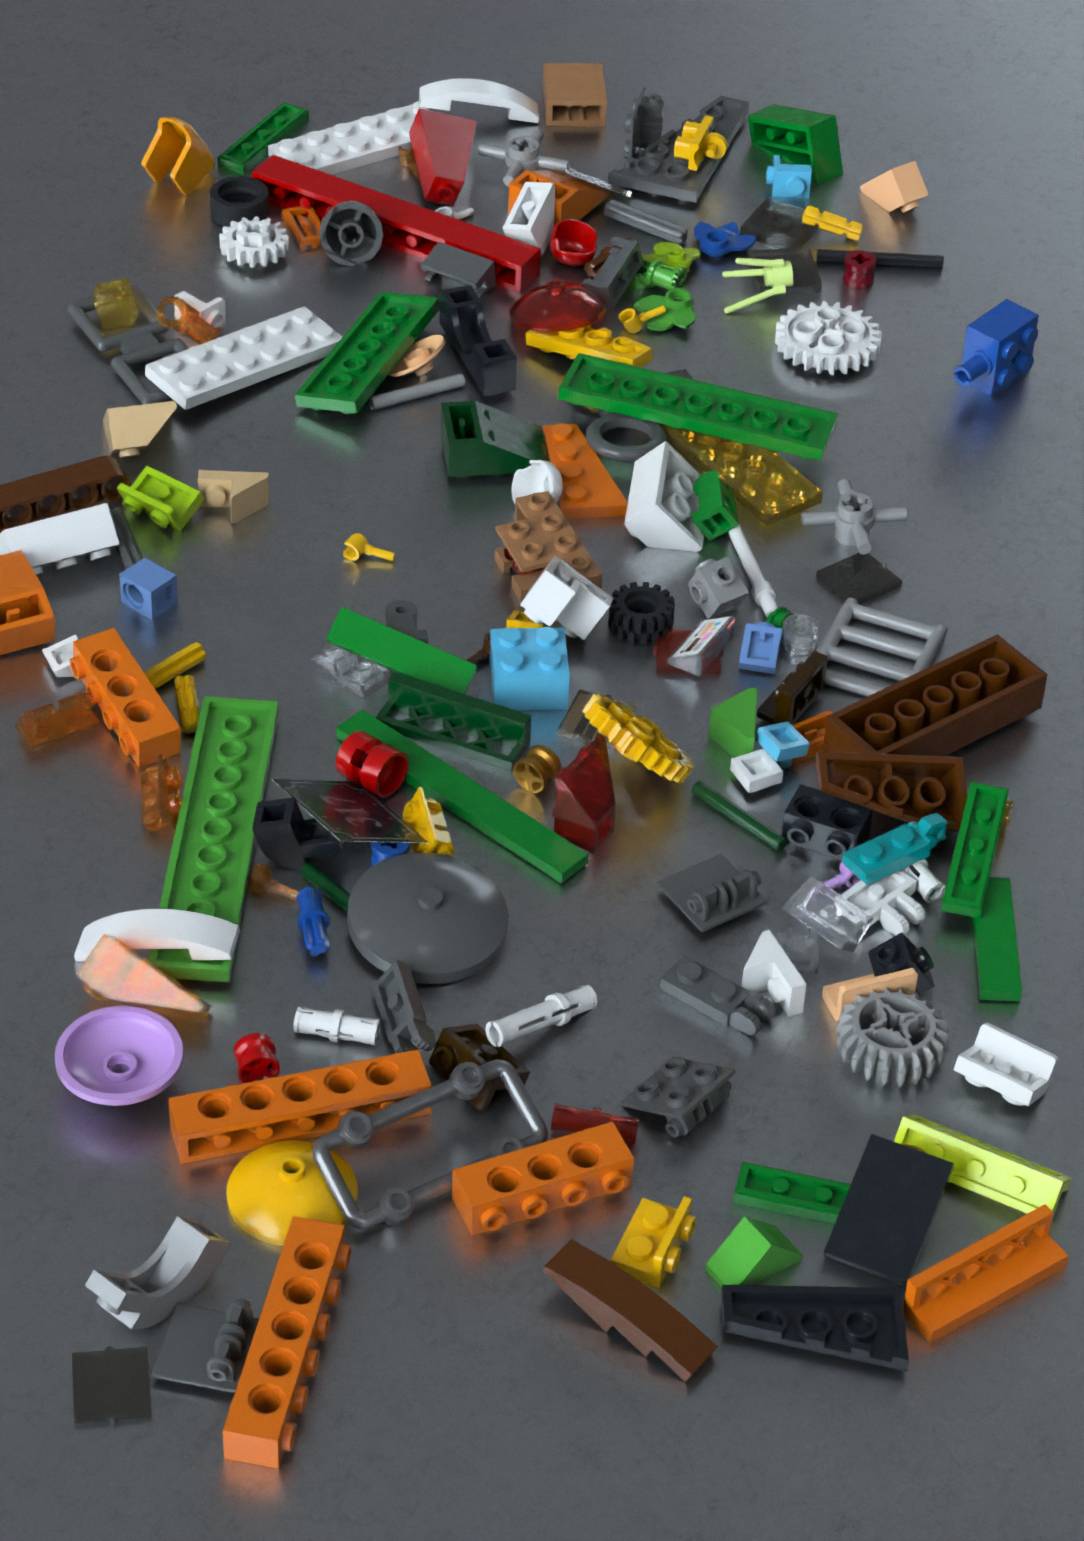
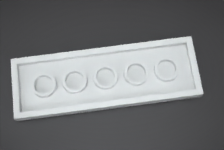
[268,101,440,175]
[145,306,343,410]

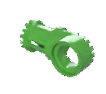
[628,259,687,290]

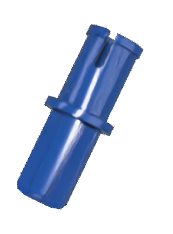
[296,887,330,956]

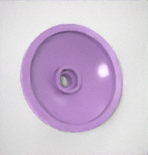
[55,1006,183,1106]

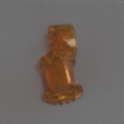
[156,296,222,345]

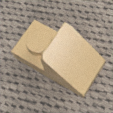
[197,470,270,523]

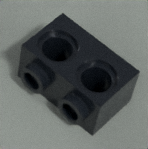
[782,784,873,860]

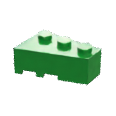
[748,104,843,186]

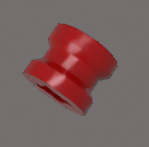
[233,1033,280,1083]

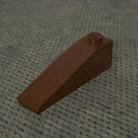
[816,751,967,832]

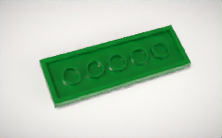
[294,292,440,414]

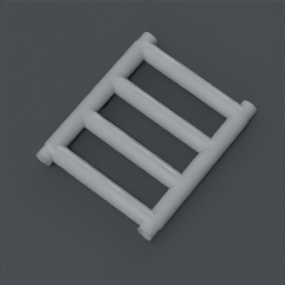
[817,597,947,697]

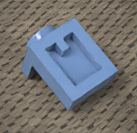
[739,622,782,674]

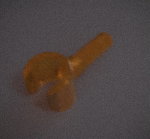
[398,144,420,179]
[249,864,299,901]

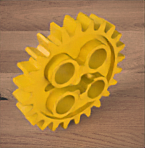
[582,694,694,783]

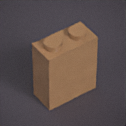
[542,63,607,127]

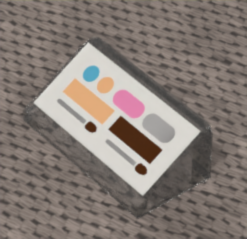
[667,616,735,676]

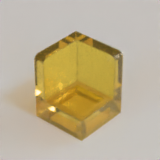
[92,278,139,331]

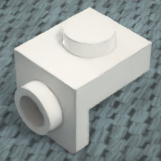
[174,290,226,339]

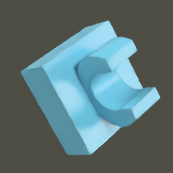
[755,722,810,770]

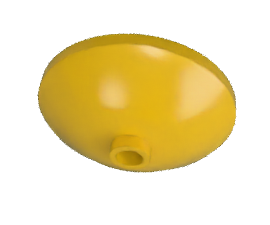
[227,1140,358,1246]

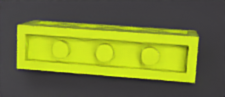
[894,1114,1073,1216]

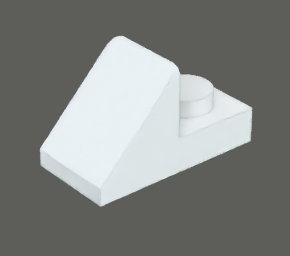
[741,930,806,1017]

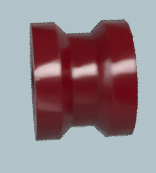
[842,250,877,289]

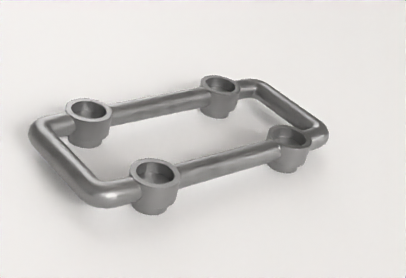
[312,1059,548,1229]

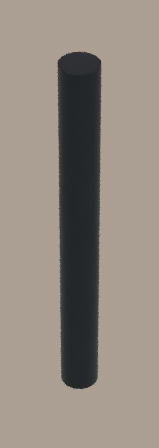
[816,249,944,268]

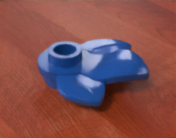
[694,222,756,258]

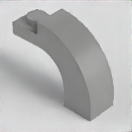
[85,1216,231,1330]

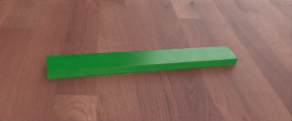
[336,709,588,883]

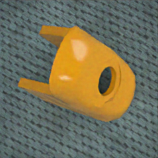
[141,116,215,196]

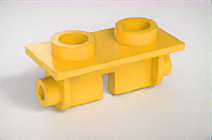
[403,787,455,857]

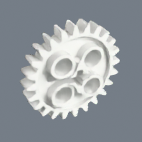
[775,301,882,375]

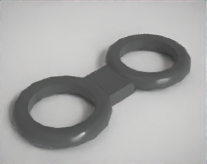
[586,409,666,462]

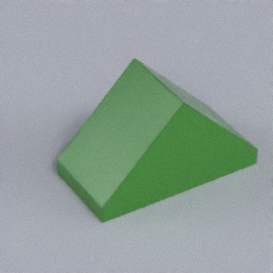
[708,687,757,757]
[705,1216,803,1287]

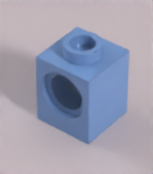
[119,557,178,621]

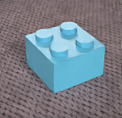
[489,627,570,711]

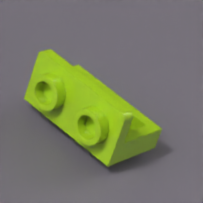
[116,465,205,531]

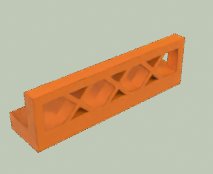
[903,1204,1069,1343]

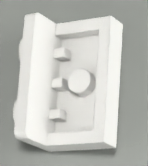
[953,1023,1058,1106]

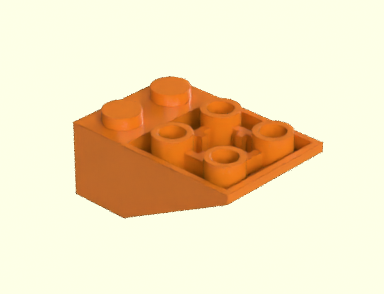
[508,170,611,226]
[0,550,55,655]

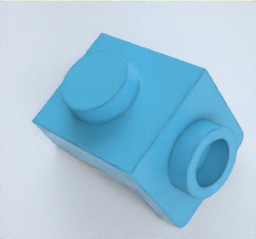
[766,155,812,198]

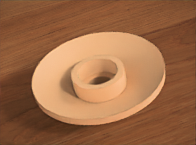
[389,335,446,377]

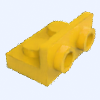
[610,1196,697,1288]

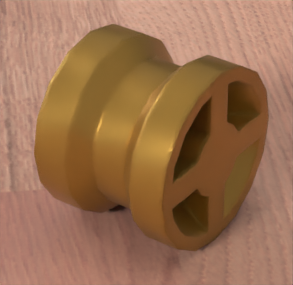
[513,745,562,793]

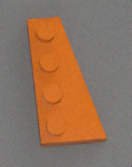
[543,423,628,519]

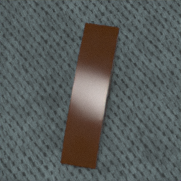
[541,1239,718,1382]

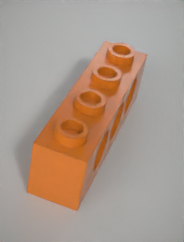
[69,628,181,768]
[452,1121,634,1236]

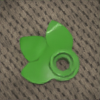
[634,288,696,331]

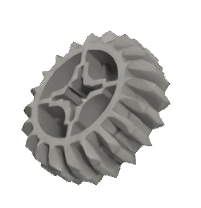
[836,987,949,1087]

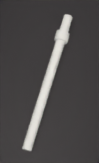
[727,524,778,618]

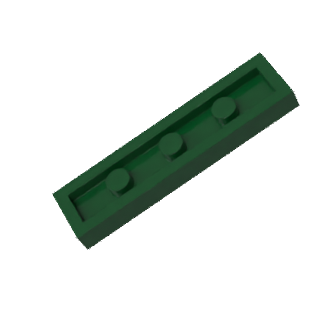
[375,672,531,771]

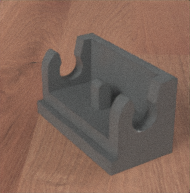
[581,237,644,309]
[421,242,496,299]

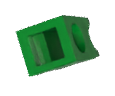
[692,470,739,541]

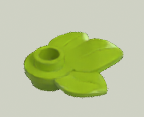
[642,242,701,273]

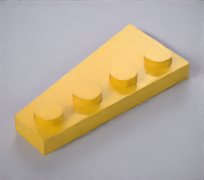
[525,310,653,367]

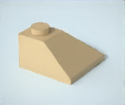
[103,401,177,459]

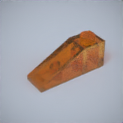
[75,934,212,1013]

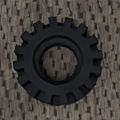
[608,582,675,645]

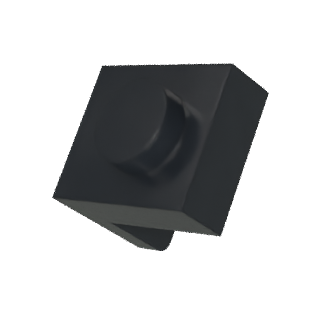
[868,932,935,994]

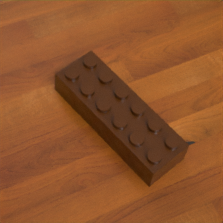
[823,634,1048,756]

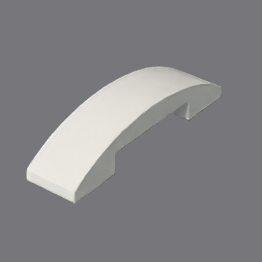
[419,78,539,123]
[74,909,240,962]

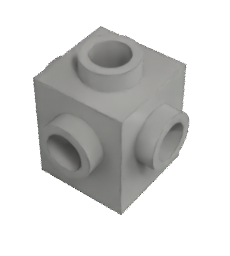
[687,557,749,620]

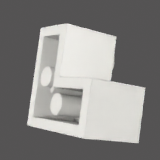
[520,555,614,640]

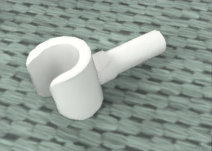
[435,206,474,220]

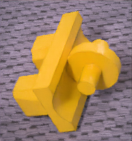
[674,115,728,171]

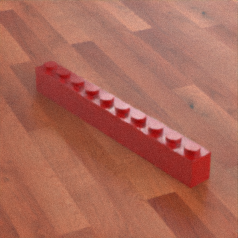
[252,155,541,293]

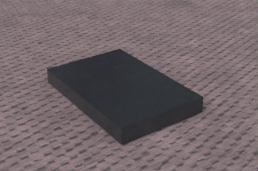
[824,1134,954,1287]

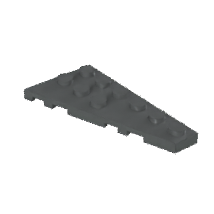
[608,96,749,203]

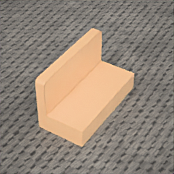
[822,968,918,1022]

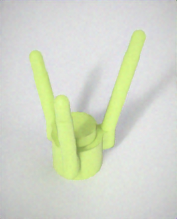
[722,258,793,314]

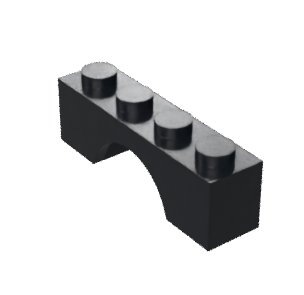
[439,285,517,396]

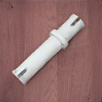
[486,985,598,1047]

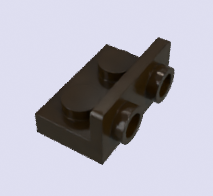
[757,651,828,725]
[429,1023,530,1110]

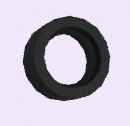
[210,176,270,227]

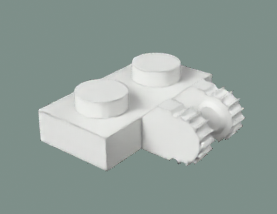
[834,870,926,935]

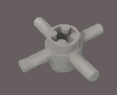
[478,130,569,186]
[801,479,907,555]

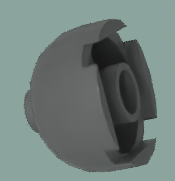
[319,200,383,266]

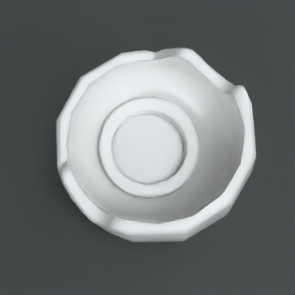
[511,460,563,503]

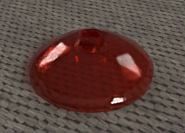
[509,279,607,332]

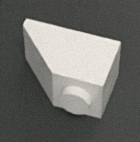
[503,182,555,256]

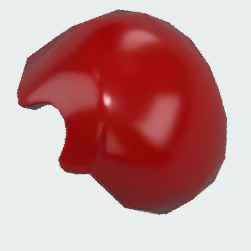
[550,219,598,267]

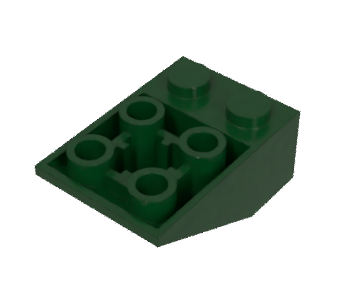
[441,401,550,477]

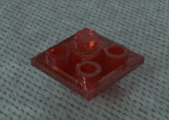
[552,735,616,853]

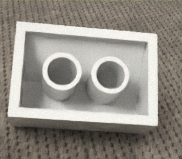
[624,441,704,552]
[0,503,119,576]

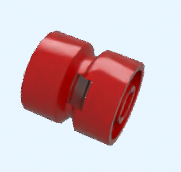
[335,730,409,798]

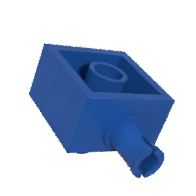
[953,299,1039,396]

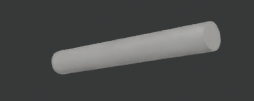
[369,373,465,410]

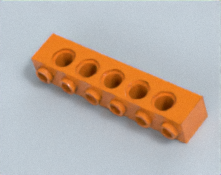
[168,1049,432,1164]
[222,1216,352,1469]

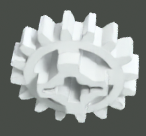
[219,216,289,268]

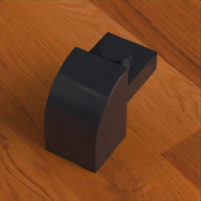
[252,797,343,870]

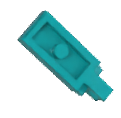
[843,813,947,885]

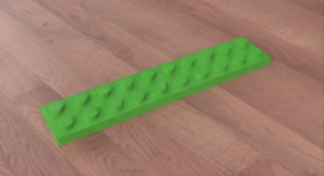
[147,696,279,982]

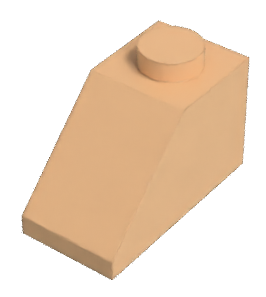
[860,161,929,213]

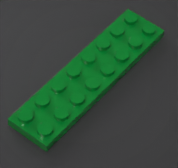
[558,353,838,461]

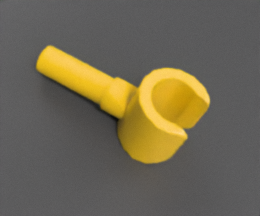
[619,305,666,334]
[343,533,395,561]

